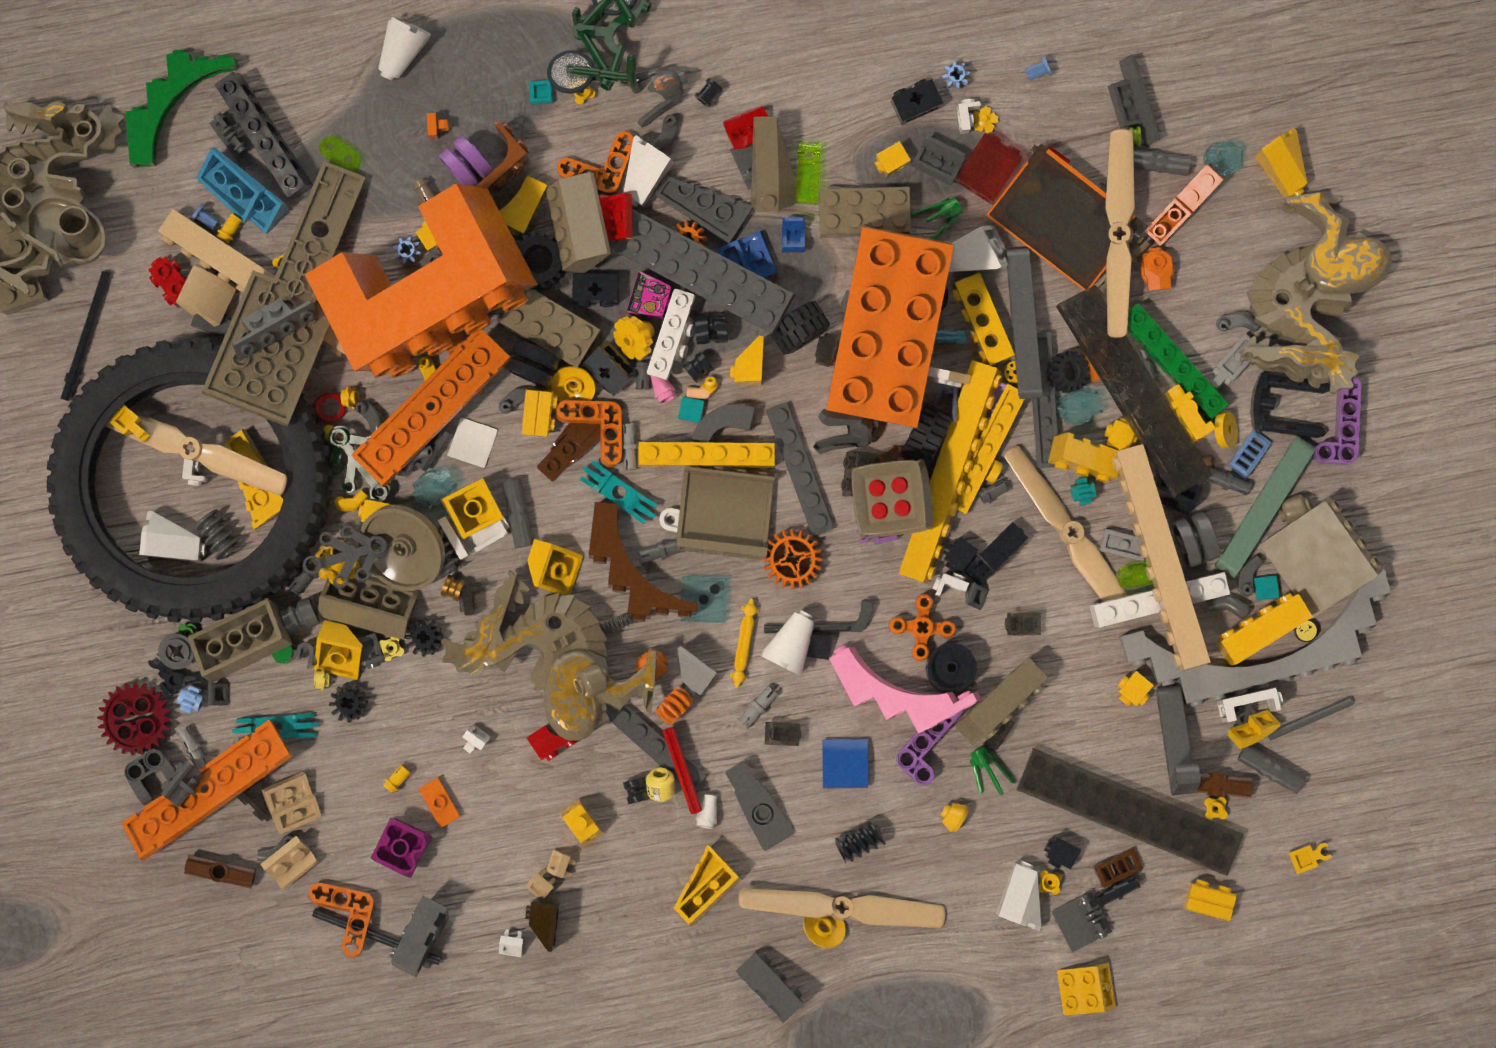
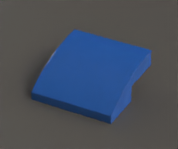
[718,231,779,278]
[822,739,868,789]

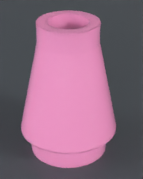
[650,375,676,404]

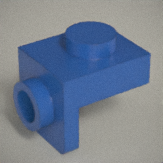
[782,216,805,253]

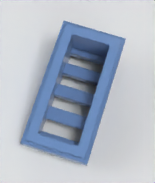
[1227,430,1272,479]

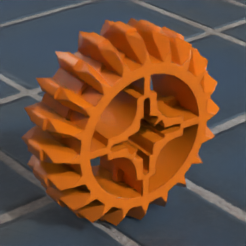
[762,529,823,590]

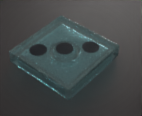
[680,576,727,623]

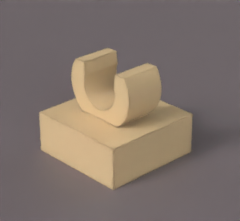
[546,850,576,878]
[525,870,555,901]

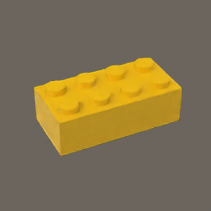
[1215,593,1313,666]

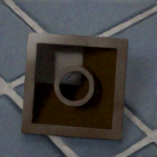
[525,901,560,952]

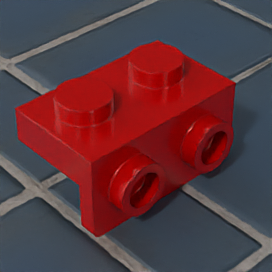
[723,105,768,150]
[598,193,632,242]

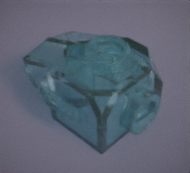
[1204,141,1245,175]
[1057,390,1103,425]
[412,467,458,509]

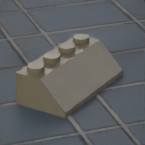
[546,172,611,273]
[317,574,419,640]

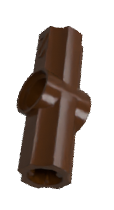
[1196,772,1253,798]
[184,854,256,889]

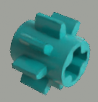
[1070,477,1096,506]

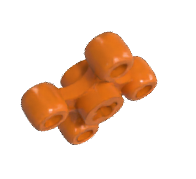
[888,594,956,661]

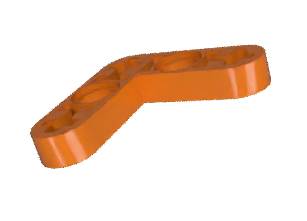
[557,131,634,195]
[555,400,622,468]
[309,883,374,958]

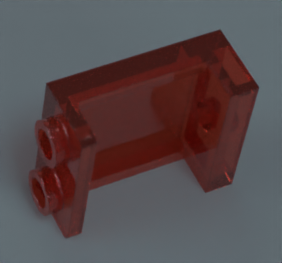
[955,133,1022,205]

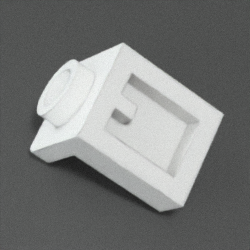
[956,99,981,134]
[182,452,208,486]

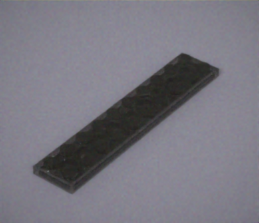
[1056,285,1212,497]
[1016,748,1244,876]

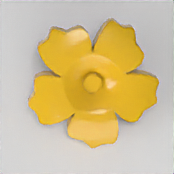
[973,106,999,134]

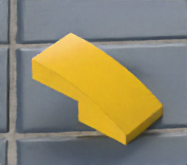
[1228,709,1281,750]

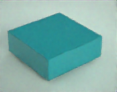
[529,80,553,105]
[678,397,704,423]
[1253,575,1280,601]

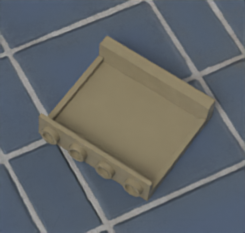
[675,466,775,560]
[1259,497,1382,619]

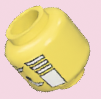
[646,767,676,802]

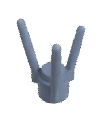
[932,383,963,422]

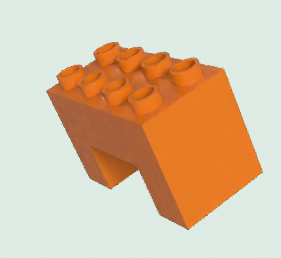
[305,183,537,378]
[826,226,954,428]

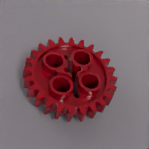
[97,682,172,756]

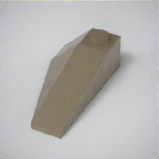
[751,116,796,212]

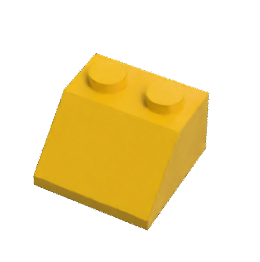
[441,478,503,539]

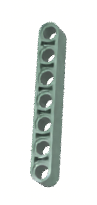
[1214,436,1316,578]

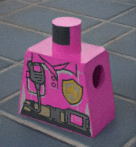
[626,271,672,319]

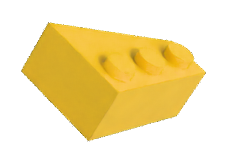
[1048,432,1119,483]
[674,845,742,927]

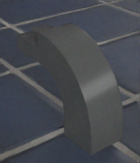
[691,404,755,443]

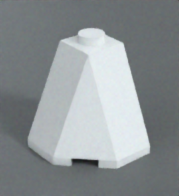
[624,135,674,207]
[949,225,1008,272]
[140,511,206,562]
[995,861,1041,931]

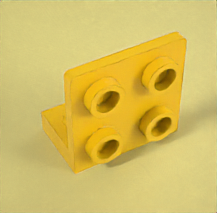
[1057,963,1116,1016]

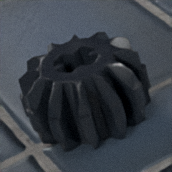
[405,618,444,657]
[329,684,368,722]

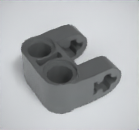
[124,749,177,806]

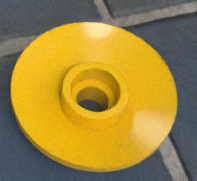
[551,366,596,407]
[803,916,846,949]

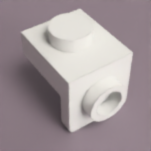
[932,573,969,597]

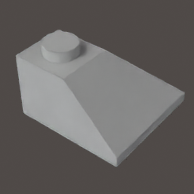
[678,646,717,696]

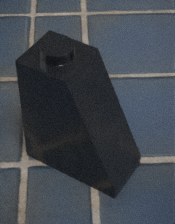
[964,522,1028,585]

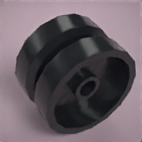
[504,340,562,389]
[925,643,977,693]

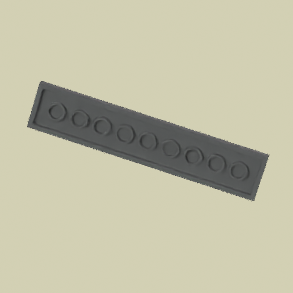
[602,194,795,335]

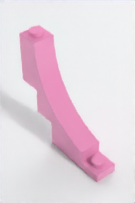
[829,645,982,734]

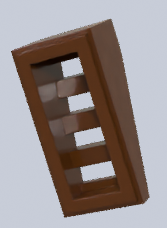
[1092,848,1143,888]

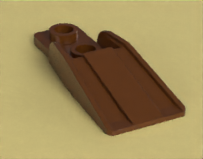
[537,398,617,481]

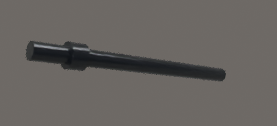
[60,271,111,402]
[312,908,442,965]

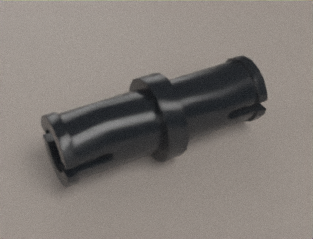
[1094,874,1141,908]

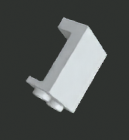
[438,503,510,561]
[1216,688,1283,723]

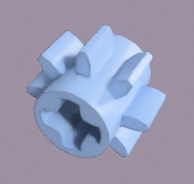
[942,61,970,90]
[393,236,421,265]
[177,685,205,714]

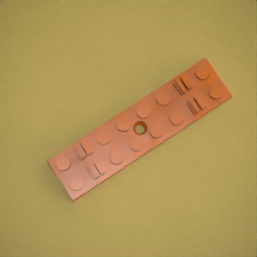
[351,329,512,487]
[121,720,293,861]

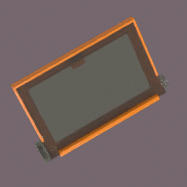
[986,143,1148,293]

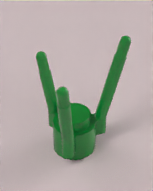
[910,197,962,240]
[970,746,1015,795]

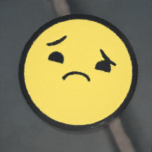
[1294,620,1318,642]

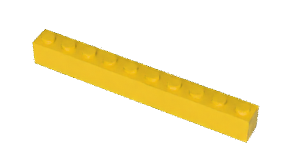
[898,360,1002,584]

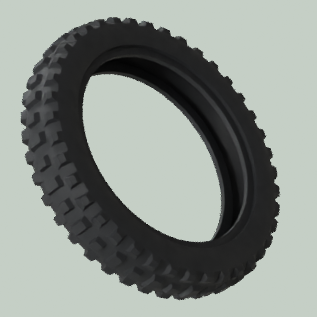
[46,338,333,623]

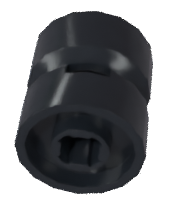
[695,313,728,345]

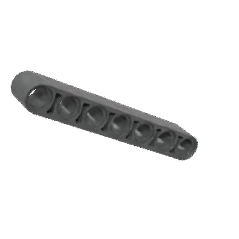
[1006,248,1042,399]

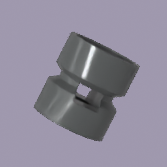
[279,597,320,636]

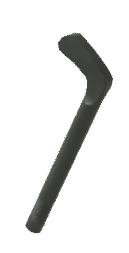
[764,599,872,633]

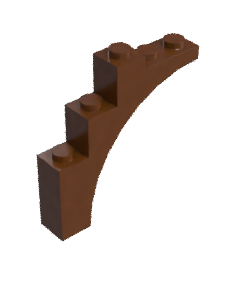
[589,502,697,622]

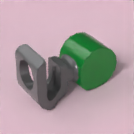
[272,642,316,669]

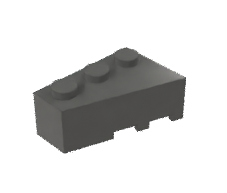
[390,896,449,977]
[736,951,803,1023]

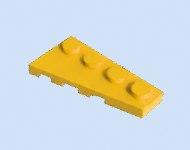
[225,429,284,530]

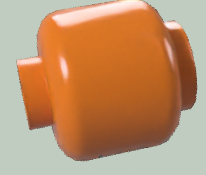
[635,648,669,681]

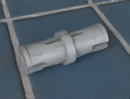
[622,424,638,470]
[737,686,778,729]
[176,726,208,770]

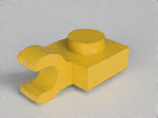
[109,405,150,443]

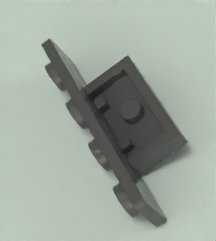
[1107,54,1160,146]
[232,298,318,361]

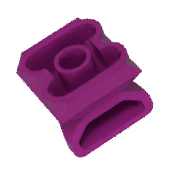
[370,817,433,878]

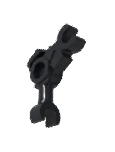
[148,653,208,696]

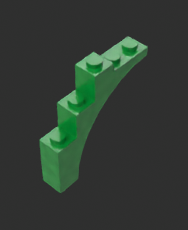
[126,49,238,168]

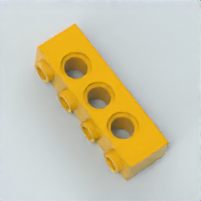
[952,272,1015,366]

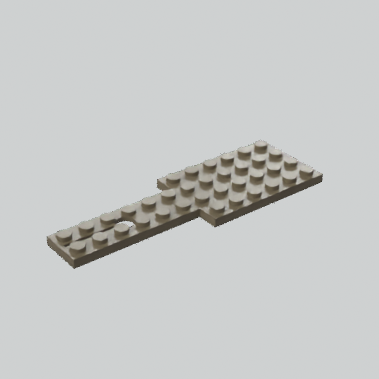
[202,161,366,427]

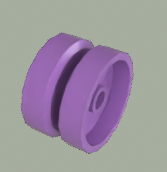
[438,135,493,187]

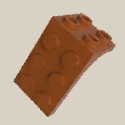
[475,121,530,195]

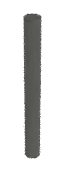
[1268,697,1353,741]

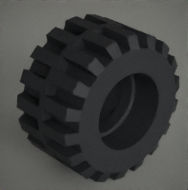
[516,232,565,291]
[770,301,830,355]
[903,404,952,466]

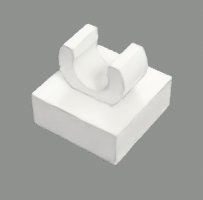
[463,724,491,754]
[499,929,523,957]

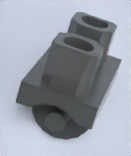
[161,762,204,807]

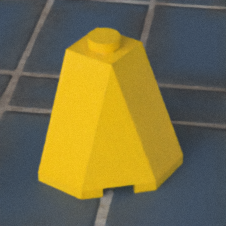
[1255,128,1308,198]

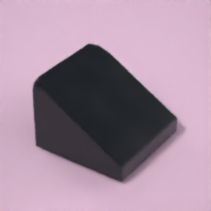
[806,634,832,660]

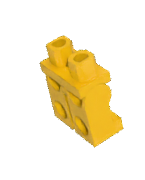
[1164,384,1216,445]

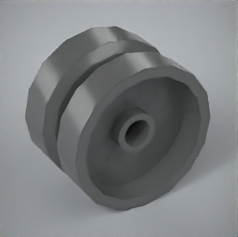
[1172,511,1220,568]

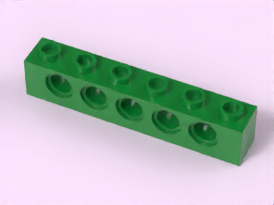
[1127,303,1228,421]

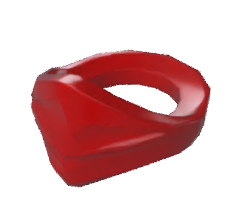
[312,393,345,423]

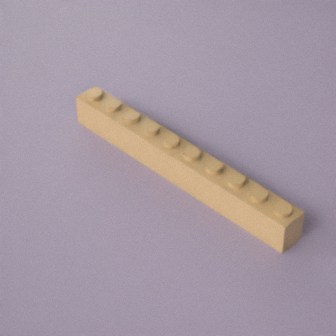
[158,209,346,357]
[1112,444,1210,672]

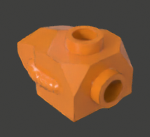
[1140,247,1175,291]

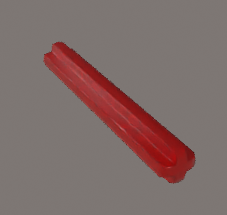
[663,727,702,814]

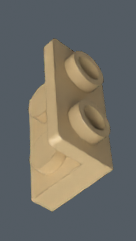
[261,836,318,890]

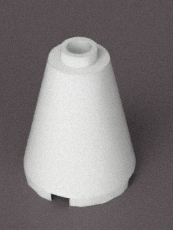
[378,15,431,81]
[760,610,815,676]

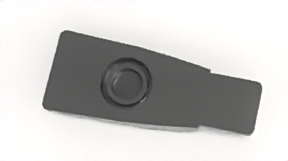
[725,761,794,851]

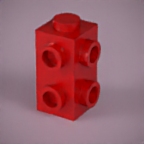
[148,256,188,308]

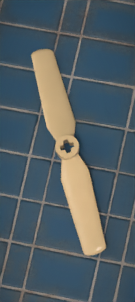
[1105,129,1135,338]
[105,411,287,495]
[1005,446,1128,623]
[738,888,946,928]

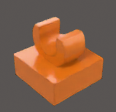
[427,113,449,140]

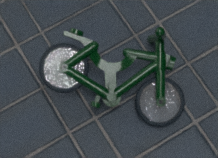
[547,0,652,94]

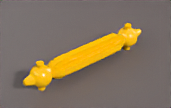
[730,598,759,688]

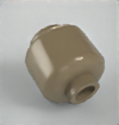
[1278,494,1312,525]
[574,664,610,698]

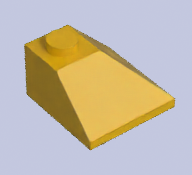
[730,335,764,386]
[527,539,583,596]
[314,620,362,680]

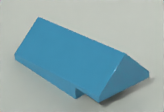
[196,147,290,234]

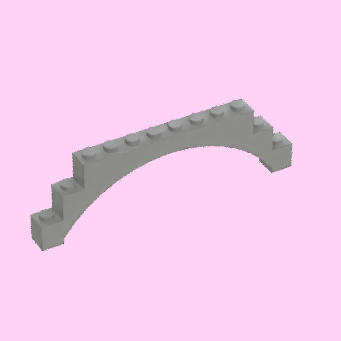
[1119,566,1391,707]

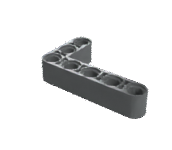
[1156,685,1201,796]

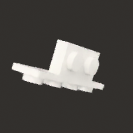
[647,289,695,380]

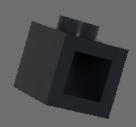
[943,537,978,573]
[1044,836,1081,870]

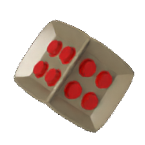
[852,459,933,538]

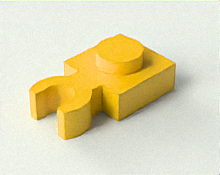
[1288,843,1332,874]

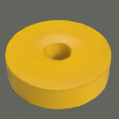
[1214,412,1238,448]

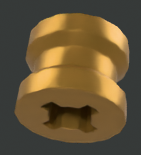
[441,575,466,602]

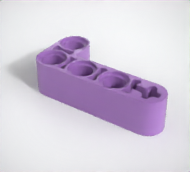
[1312,376,1361,465]
[896,712,962,785]

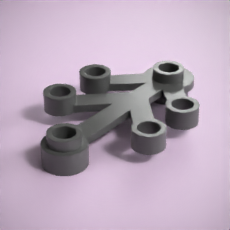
[302,525,388,589]

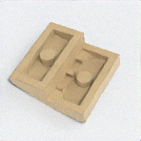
[176,266,236,327]
[262,772,322,835]

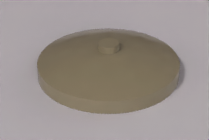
[359,505,445,591]

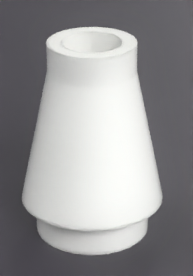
[695,794,717,829]

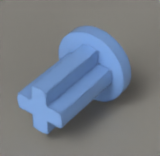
[1025,56,1053,81]
[190,203,219,231]

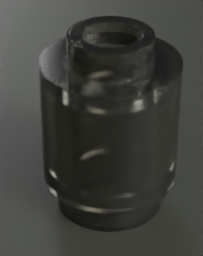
[814,333,839,367]

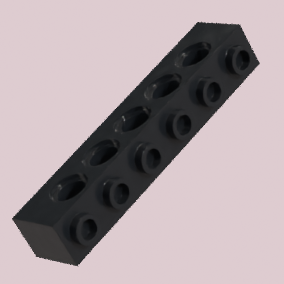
[215,72,313,198]

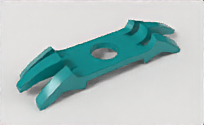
[579,460,658,524]
[232,713,320,741]

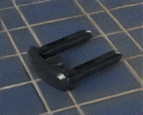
[1250,371,1330,438]

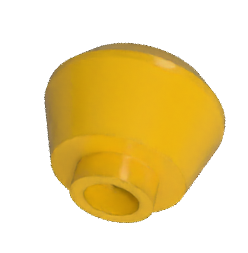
[940,803,969,832]

